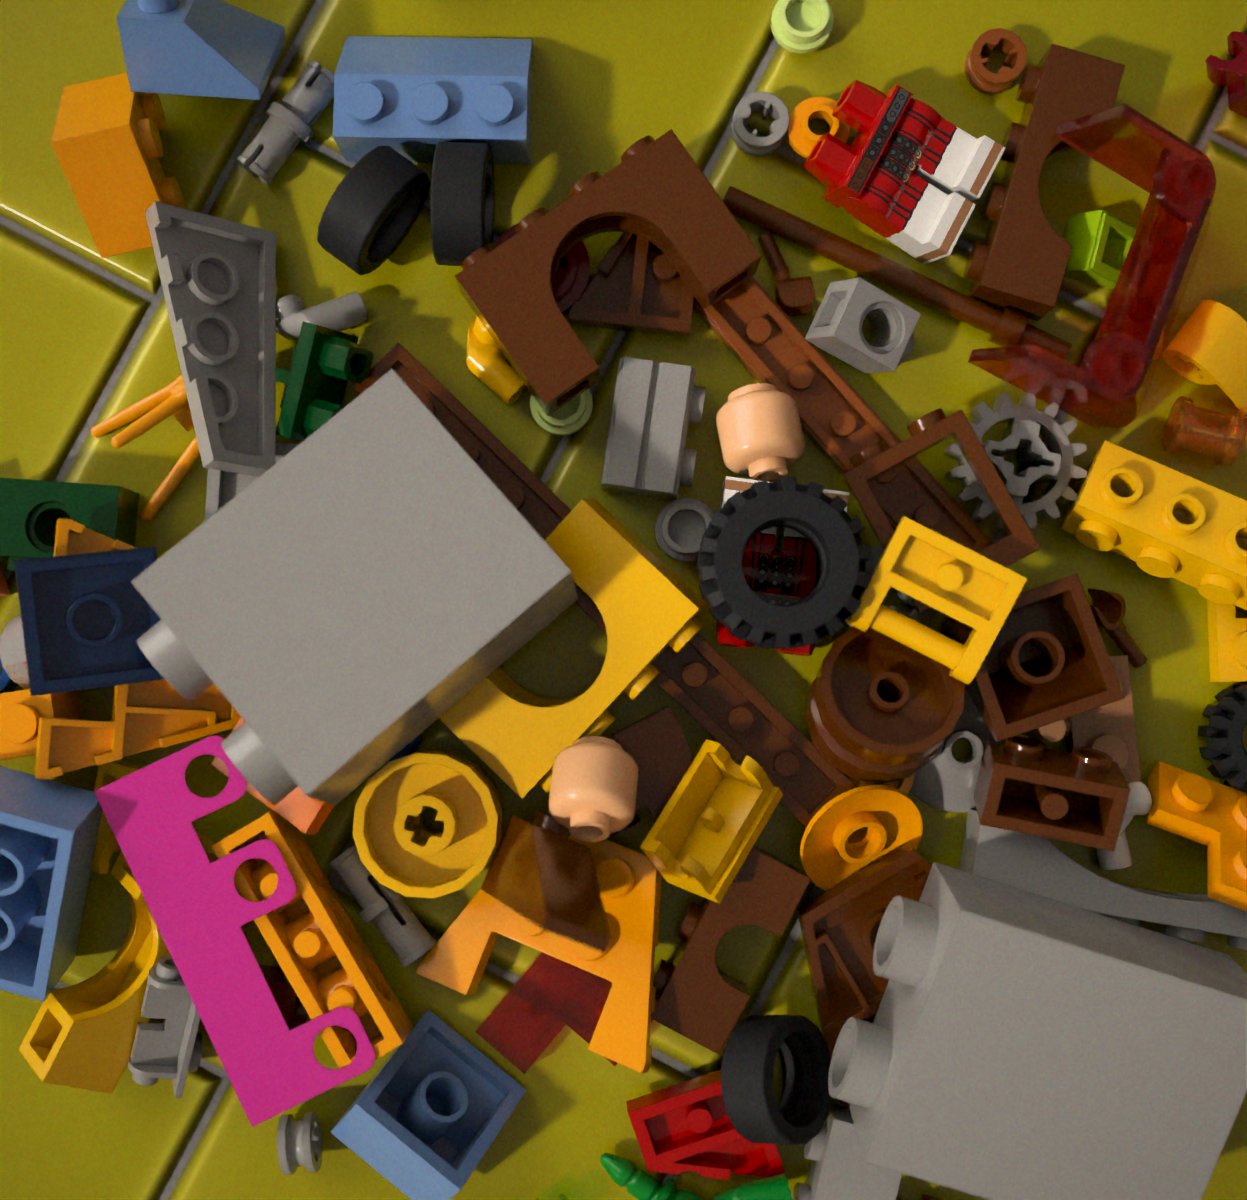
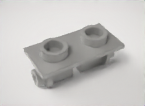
[128,956,202,1098]

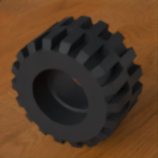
[696,477,871,649]

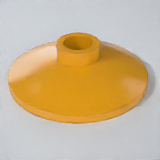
[800,785,923,891]

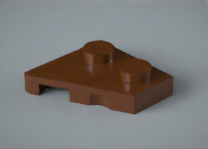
[569,232,694,337]

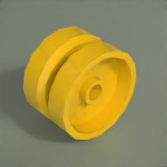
[353,749,505,899]

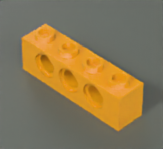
[211,811,414,1069]

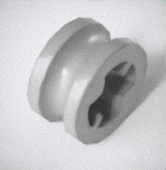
[731,91,789,157]
[277,1111,322,1175]

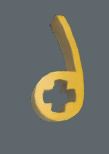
[1162,300,1247,422]

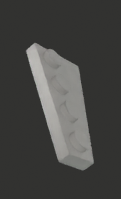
[145,201,276,477]

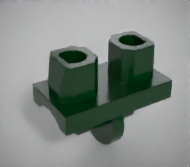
[275,321,373,441]

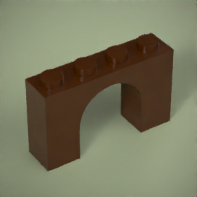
[455,129,762,416]

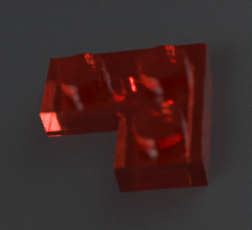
[476,952,653,1074]

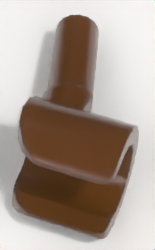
[758,232,815,316]
[1088,588,1147,668]

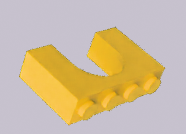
[438,498,707,799]

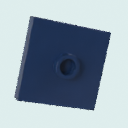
[14,547,164,696]

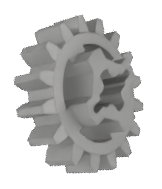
[944,392,1087,531]

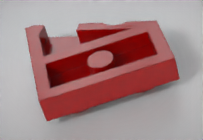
[626,1070,789,1183]

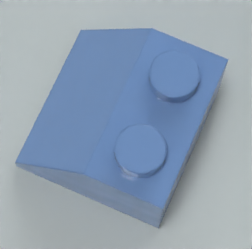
[330,1009,527,1200]

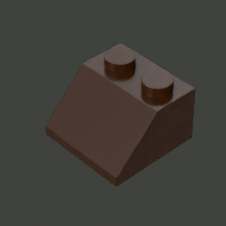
[940,573,1125,742]

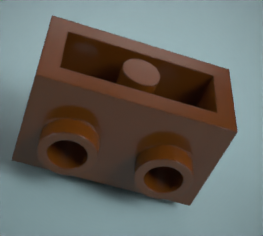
[974,734,1131,851]

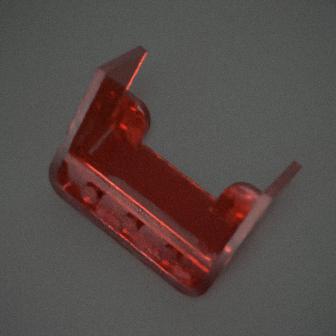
[968,104,1216,428]

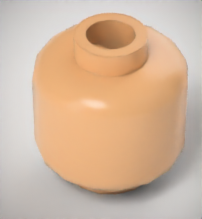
[716,383,805,482]
[549,736,638,842]

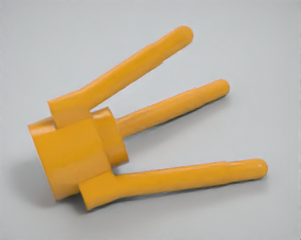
[91,374,200,521]

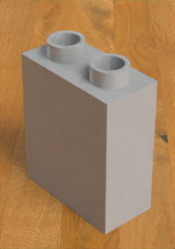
[131,369,578,806]
[828,862,1247,1200]

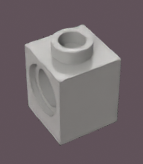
[805,277,921,373]

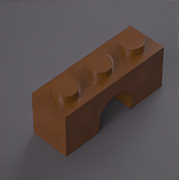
[651,845,811,1055]

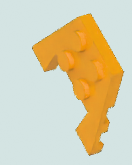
[34,518,241,780]
[416,834,662,1073]

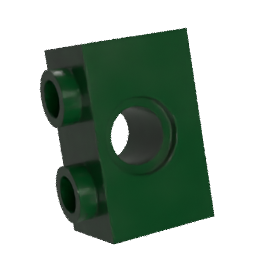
[0,478,139,571]

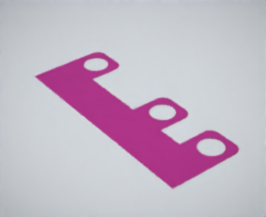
[94,736,375,1127]

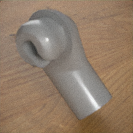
[276,291,368,340]

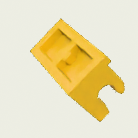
[640,739,783,904]

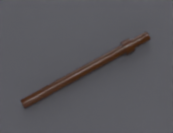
[723,186,1072,367]

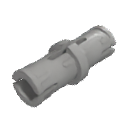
[236,60,334,186]
[328,844,437,968]

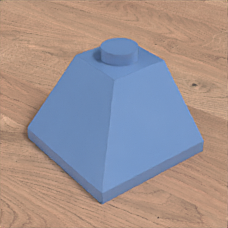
[116,0,285,100]

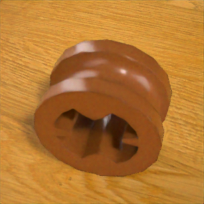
[964,28,1027,95]

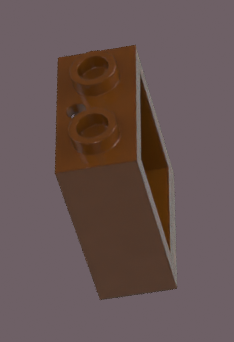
[844,408,1040,613]

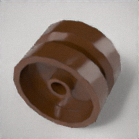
[805,627,965,784]

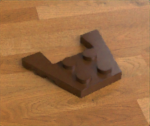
[797,844,932,1109]

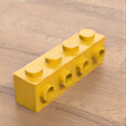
[1061,440,1247,610]

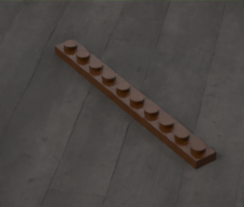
[354,342,856,827]

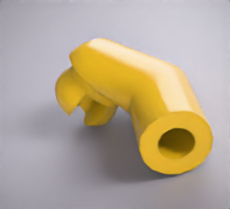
[466,316,527,405]

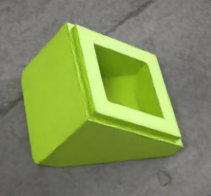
[1063,209,1144,292]

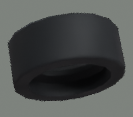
[430,141,495,266]
[317,146,430,275]
[721,1015,832,1145]

